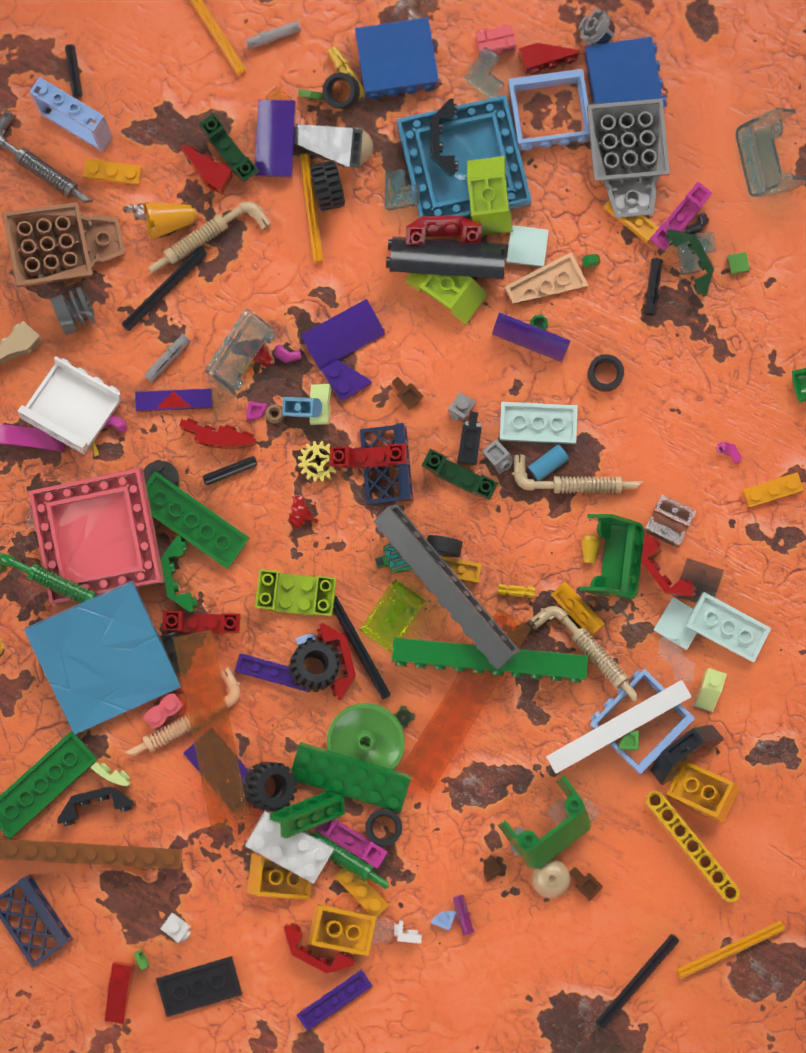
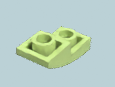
[309,384,332,425]
[91,762,132,786]

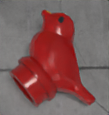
[242,338,274,367]
[287,495,319,529]

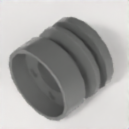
[50,286,96,336]

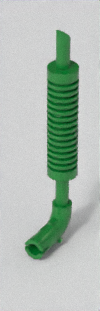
[0,553,96,603]
[304,831,389,889]

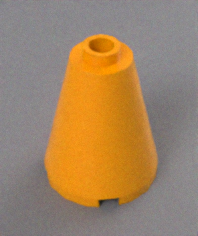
[143,202,197,239]

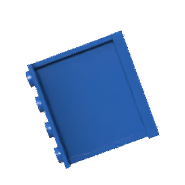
[355,17,439,99]
[584,36,667,108]

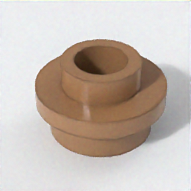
[265,404,284,423]

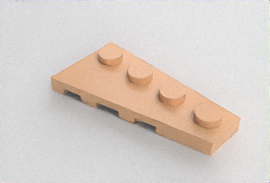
[504,252,589,304]

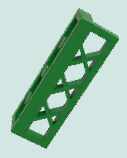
[269,791,345,839]

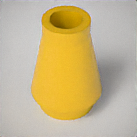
[581,535,600,563]

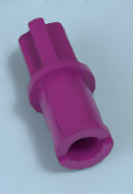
[453,895,475,935]

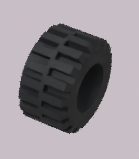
[310,160,345,212]
[289,639,340,692]
[243,762,297,812]

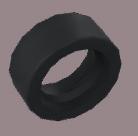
[322,72,360,109]
[587,354,624,392]
[427,535,463,557]
[365,809,402,846]

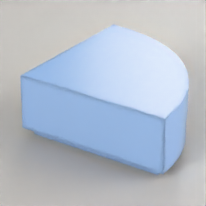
[296,633,317,646]
[431,911,456,931]

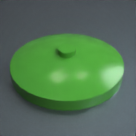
[327,703,405,770]

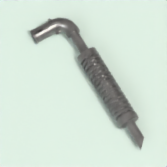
[0,110,93,203]

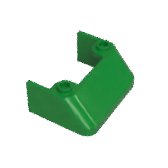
[579,514,644,599]
[497,776,591,869]

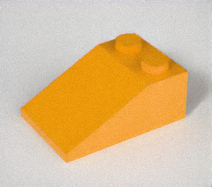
[666,761,740,824]
[247,853,312,900]
[307,903,377,956]

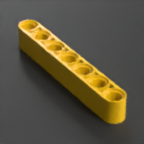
[645,791,740,902]

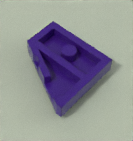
[321,360,372,402]

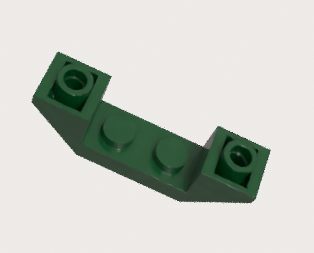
[199,113,259,182]
[665,228,714,297]
[421,448,499,500]

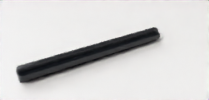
[122,247,207,331]
[333,596,391,699]
[596,934,679,1029]

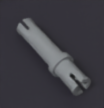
[245,20,301,50]
[143,333,191,383]

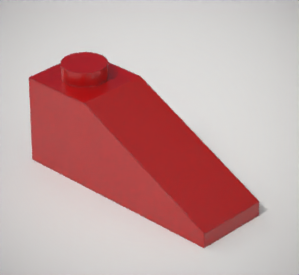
[104,961,135,1024]

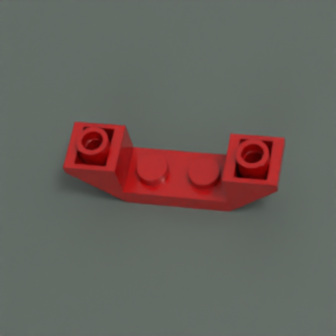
[405,216,482,245]
[330,444,406,469]
[641,533,697,598]
[162,611,241,634]
[317,623,356,700]
[284,922,355,974]

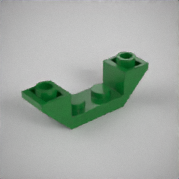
[161,536,198,613]

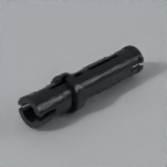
[643,258,663,316]

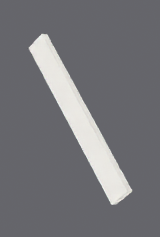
[546,680,692,774]

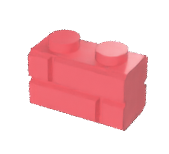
[475,24,517,59]

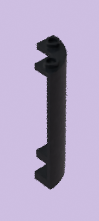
[386,236,505,280]

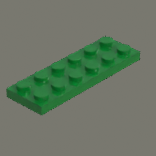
[146,471,250,569]
[0,731,98,839]
[291,742,412,813]

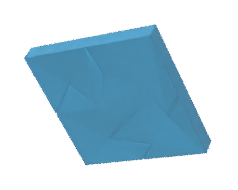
[397,95,532,219]
[24,580,181,735]

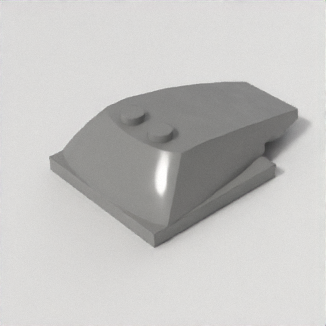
[587,99,670,218]

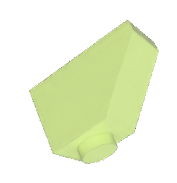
[694,668,727,712]

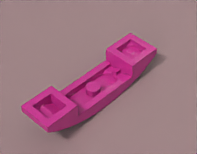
[650,181,713,251]
[0,425,65,453]
[313,819,388,869]

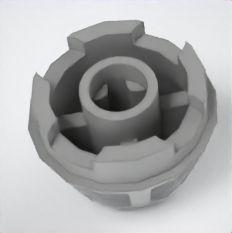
[578,9,616,45]

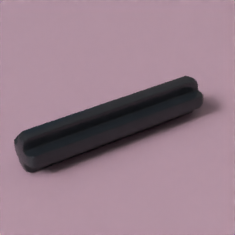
[65,44,83,99]
[203,456,258,485]

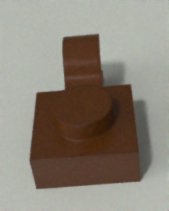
[392,376,424,410]
[569,867,603,901]

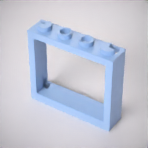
[508,69,590,151]
[29,77,113,152]
[589,669,695,774]

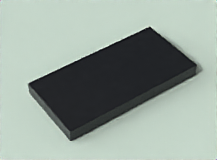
[156,956,243,1017]

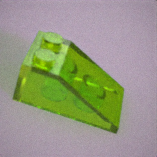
[360,579,427,652]

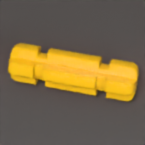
[498,584,536,598]

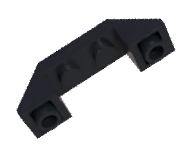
[430,98,458,177]
[650,725,724,786]
[57,786,136,826]

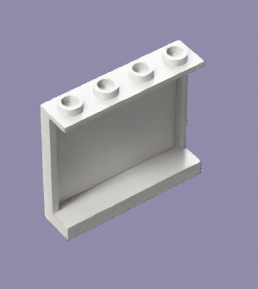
[18,357,122,455]

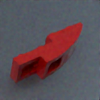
[179,418,257,449]

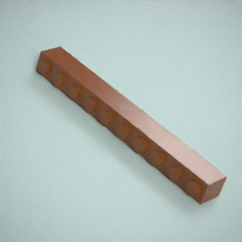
[0,839,183,869]

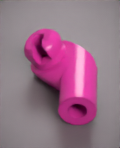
[274,345,302,363]
[102,416,127,433]
[716,442,742,464]

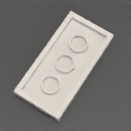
[245,811,334,884]

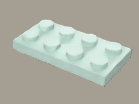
[500,402,578,444]
[685,592,771,662]

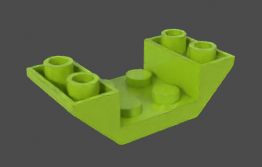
[467,156,513,236]
[405,273,488,325]
[255,569,337,616]

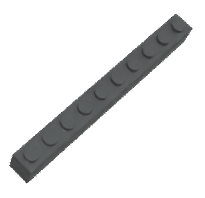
[373,504,520,670]

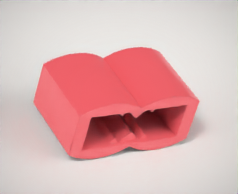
[144,693,185,730]

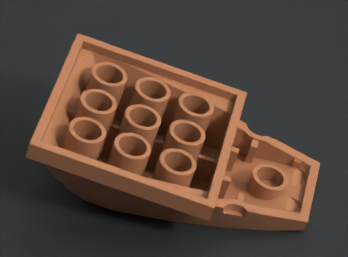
[2,202,125,287]

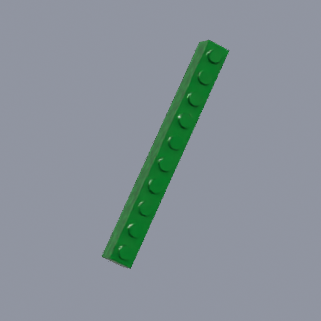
[392,637,588,683]

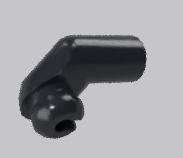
[685,213,709,234]

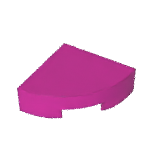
[246,401,268,421]

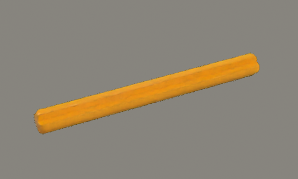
[190,0,246,76]
[300,153,323,263]
[677,921,786,979]

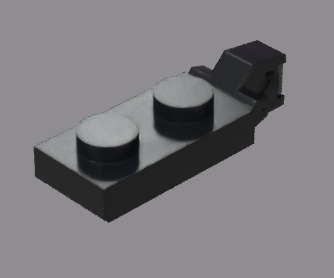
[457,411,482,466]

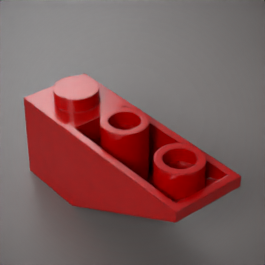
[518,43,580,75]
[181,144,233,195]

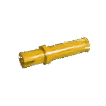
[327,46,365,99]

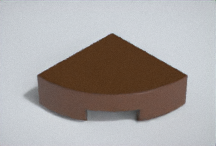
[483,854,503,882]

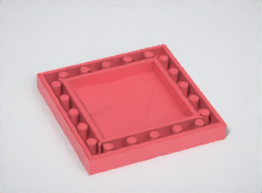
[29,468,165,605]

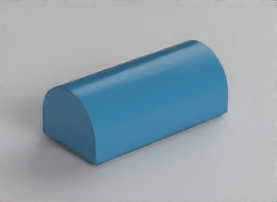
[282,397,322,417]
[527,445,569,481]

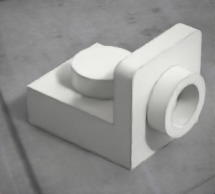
[161,913,192,943]
[394,920,422,943]

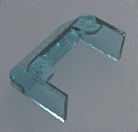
[735,108,806,197]
[205,308,276,398]

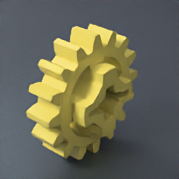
[298,441,336,483]

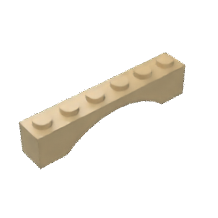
[0,321,43,365]

